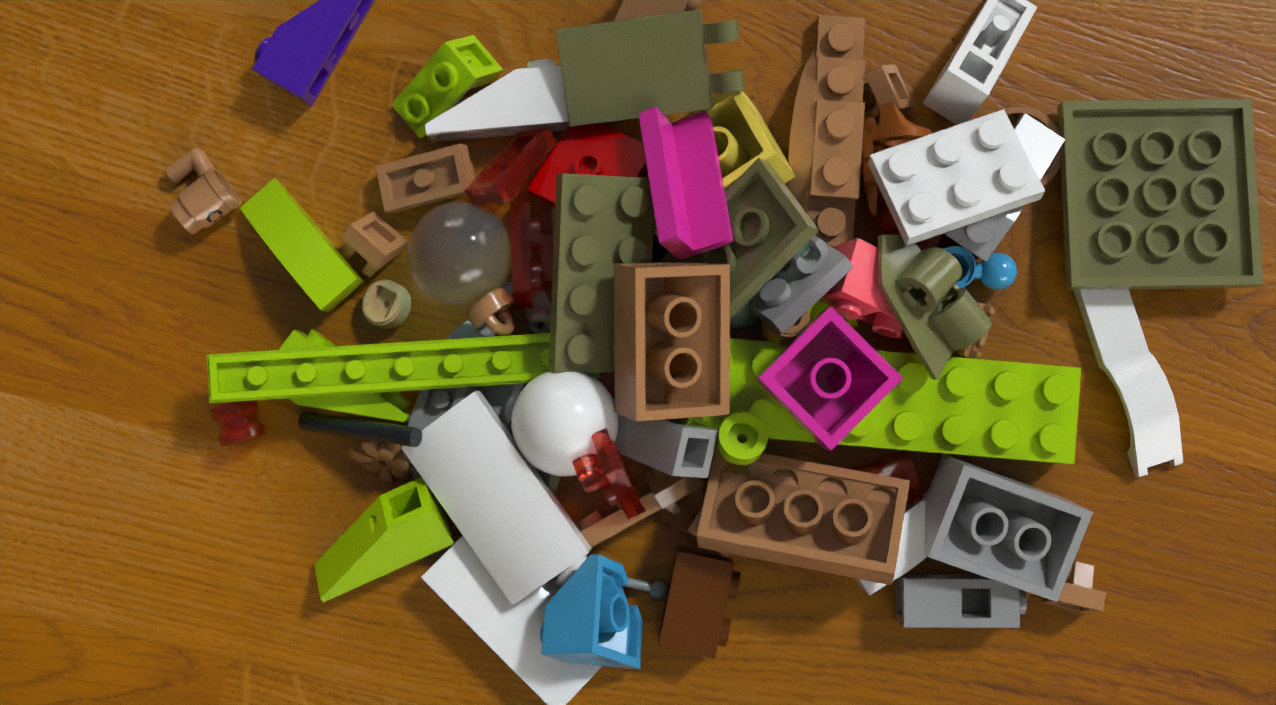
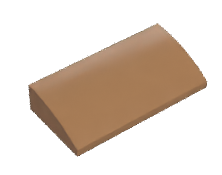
[697,445,910,585]

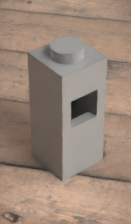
[611,398,719,478]
[895,573,1027,628]

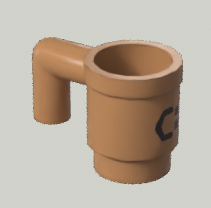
[165,148,242,235]

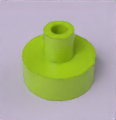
[716,412,768,465]

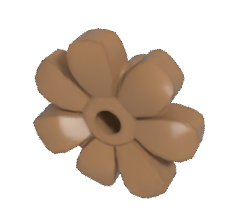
[353,440,412,484]

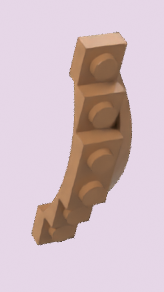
[787,14,866,248]

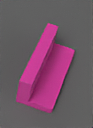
[638,107,733,260]

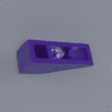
[252,0,375,106]

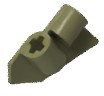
[877,234,992,380]

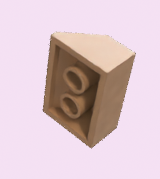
[614,262,730,422]

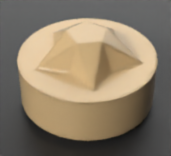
[362,280,411,329]

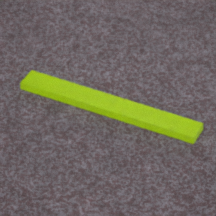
[207,333,600,403]

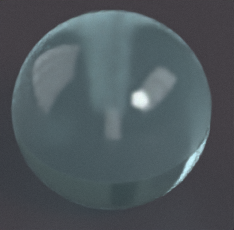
[407,201,513,306]

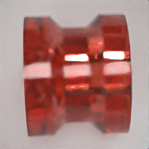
[209,400,267,447]

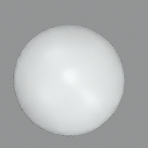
[511,371,619,476]

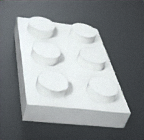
[868,109,1045,246]

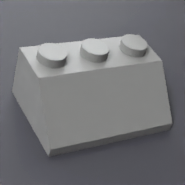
[925,454,1093,602]

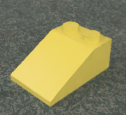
[645,91,796,237]

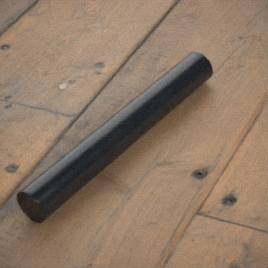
[298,412,422,447]

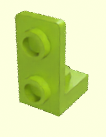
[392,35,503,138]

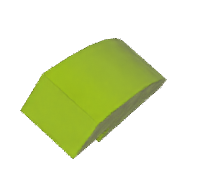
[240,178,364,313]

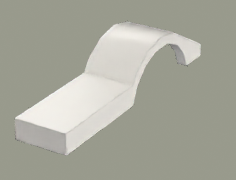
[1074,289,1183,477]

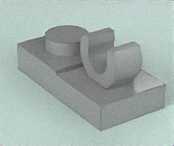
[748,236,853,334]

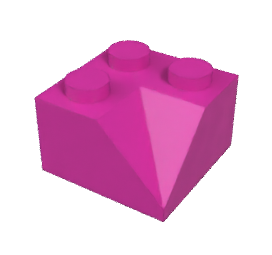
[754,306,903,450]

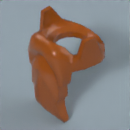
[861,102,933,221]

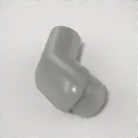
[501,280,551,334]

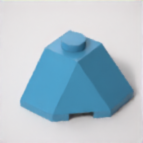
[540,554,643,669]

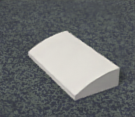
[401,391,592,605]
[421,536,602,705]

